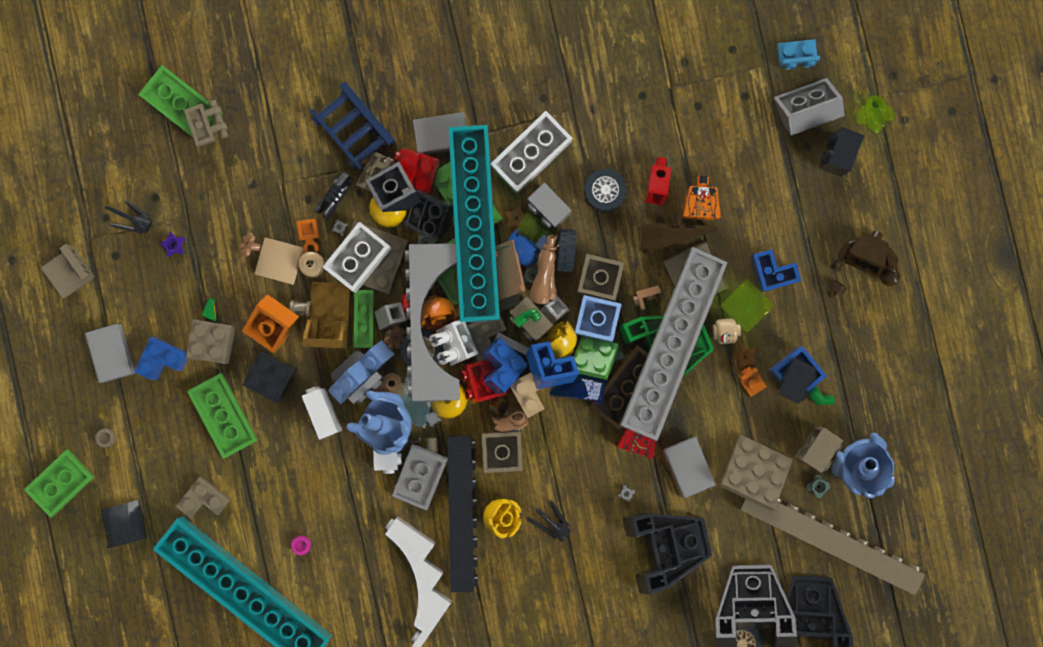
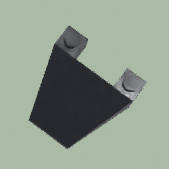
[622,513,712,595]
[716,565,797,647]
[771,575,853,647]

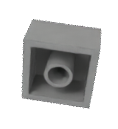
[527,182,572,230]

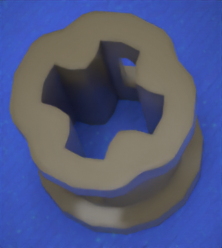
[290,300,311,318]

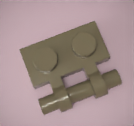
[184,100,229,147]
[355,152,394,192]

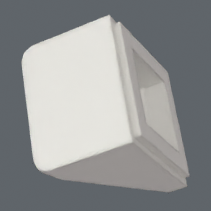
[540,296,569,324]

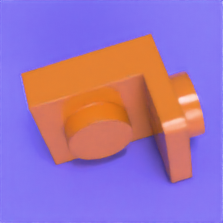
[738,366,767,397]

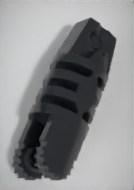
[314,172,353,220]

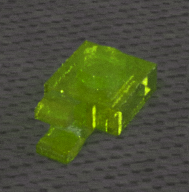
[517,213,553,239]

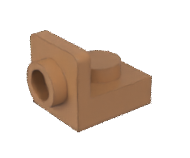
[633,285,661,310]

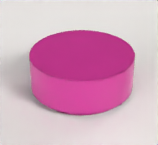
[291,535,311,555]

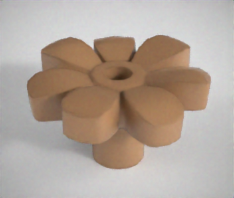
[239,232,260,256]
[384,325,406,349]

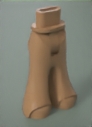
[528,235,559,304]

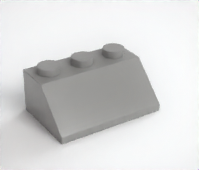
[774,78,844,135]

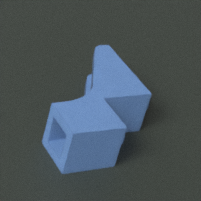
[328,340,394,404]

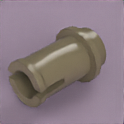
[425,438,438,454]

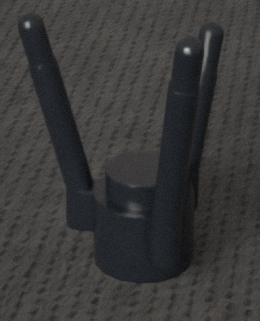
[105,200,153,234]
[527,501,571,542]

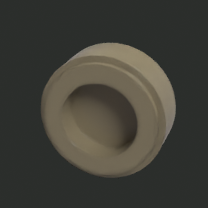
[95,428,116,448]

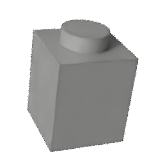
[374,302,407,330]

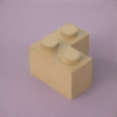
[510,372,544,418]

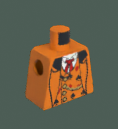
[682,176,721,220]

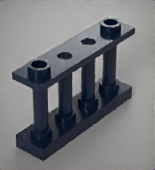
[310,82,396,172]

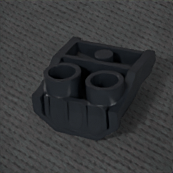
[404,189,454,240]
[101,500,147,548]

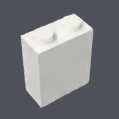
[302,386,342,440]

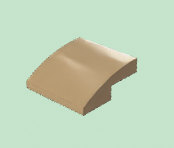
[255,238,304,285]

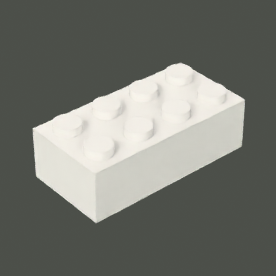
[490,111,573,194]

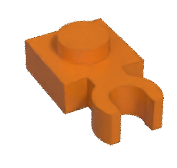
[297,218,320,253]

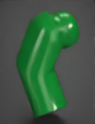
[513,308,542,328]
[808,386,835,405]

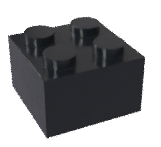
[820,127,864,177]
[243,351,298,403]

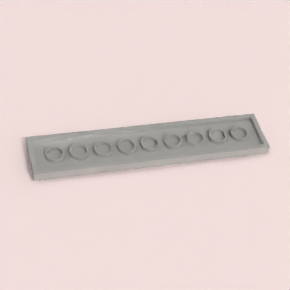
[620,247,727,441]

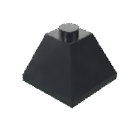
[365,162,421,212]

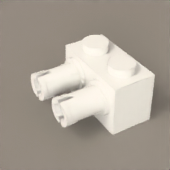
[429,320,479,366]

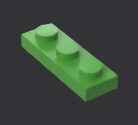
[354,290,374,348]

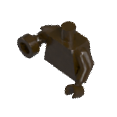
[831,231,900,287]

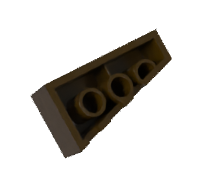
[587,344,648,430]

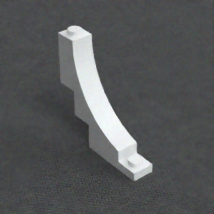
[385,517,452,647]

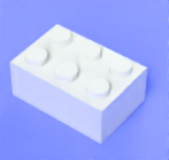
[323,222,392,293]

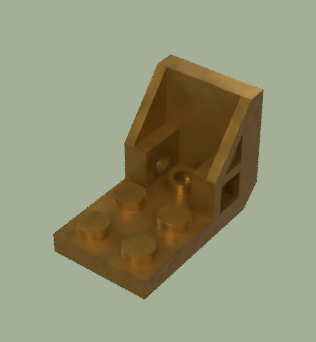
[302,282,351,349]

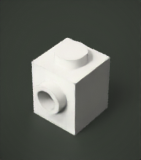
[373,451,402,474]

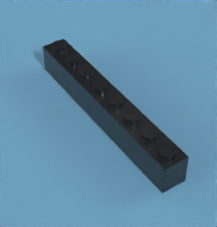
[448,435,478,592]

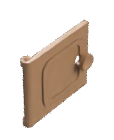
[495,239,525,301]

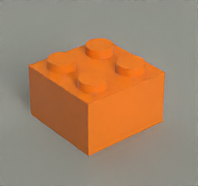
[242,294,299,353]

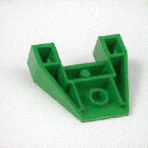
[618,316,714,378]

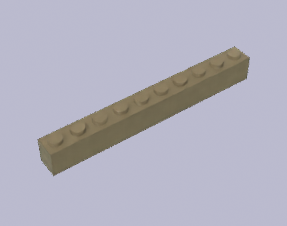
[737,497,925,595]

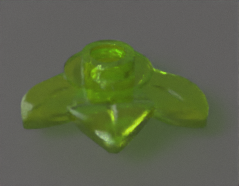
[856,95,895,133]

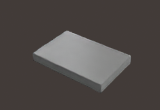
[392,444,448,510]

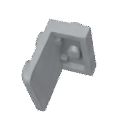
[331,351,384,404]

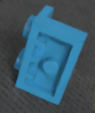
[776,39,820,70]

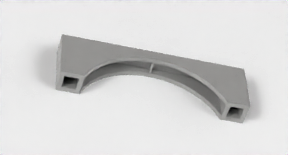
[405,244,460,402]

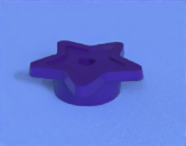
[160,232,185,257]

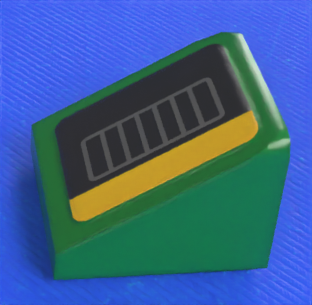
[202,298,218,321]

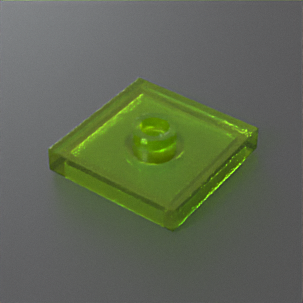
[720,279,774,333]

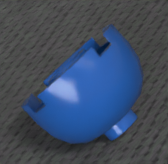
[508,229,540,266]

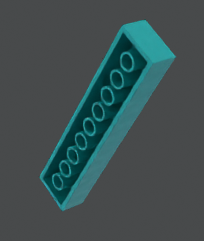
[449,125,500,323]
[153,516,333,647]

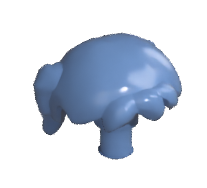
[347,391,412,455]
[831,433,895,498]

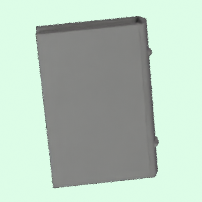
[413,112,466,155]
[85,324,135,383]
[662,436,716,498]

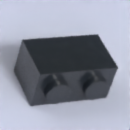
[775,358,816,404]

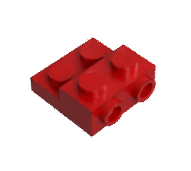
[394,148,441,195]
[460,360,511,404]

